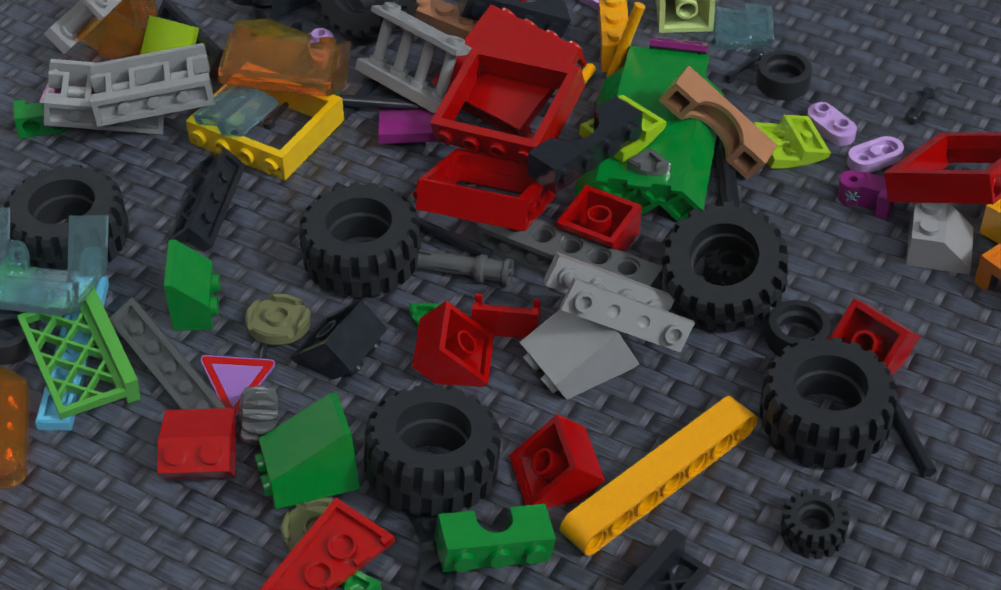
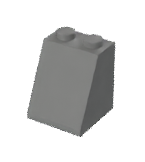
[520,309,639,400]

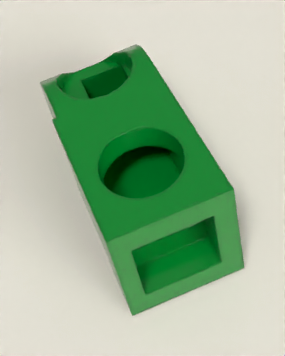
[13,99,70,139]

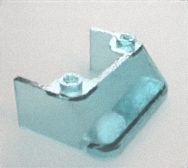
[0,207,109,316]

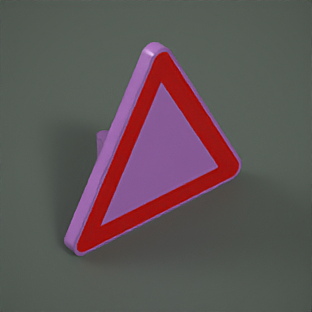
[200,355,275,418]

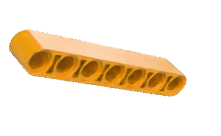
[559,396,758,556]

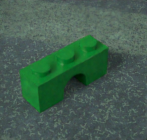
[434,504,556,572]

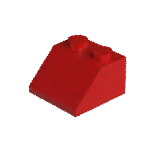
[556,185,642,251]
[829,298,921,375]
[412,300,494,387]
[157,408,236,480]
[509,414,605,508]

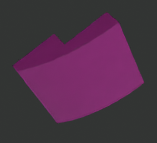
[649,37,709,55]
[378,109,437,144]

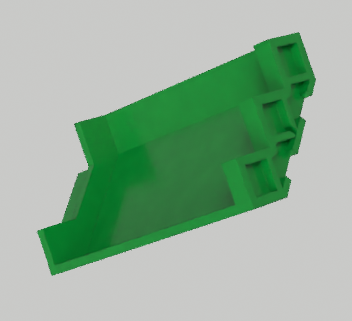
[574,46,724,221]

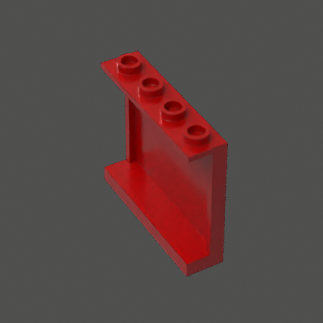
[431,4,587,139]

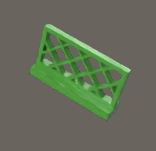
[17,283,141,419]

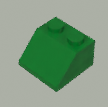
[164,240,221,331]

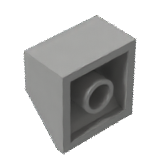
[906,203,974,275]

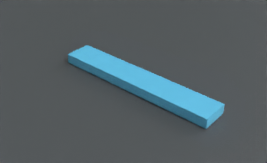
[35,276,109,430]

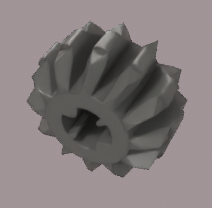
[238,386,279,445]

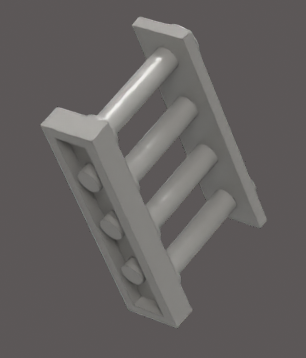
[44,0,122,54]
[355,2,472,114]
[543,252,695,353]

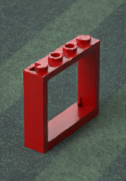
[430,44,586,164]
[884,132,1001,205]
[413,148,557,232]

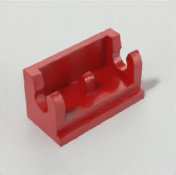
[472,293,541,338]

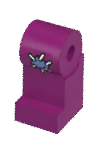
[837,170,895,220]

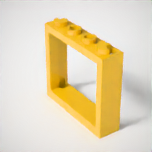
[186,63,344,181]

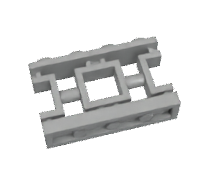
[89,43,215,127]
[44,59,165,134]

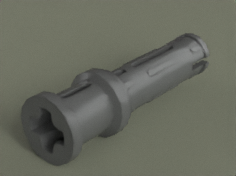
[417,249,514,287]

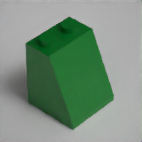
[255,392,360,509]

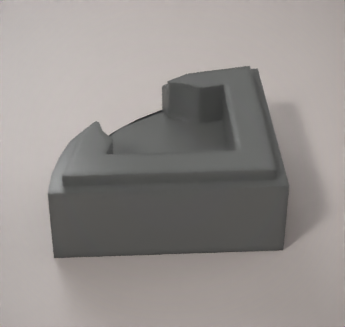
[627,148,671,176]

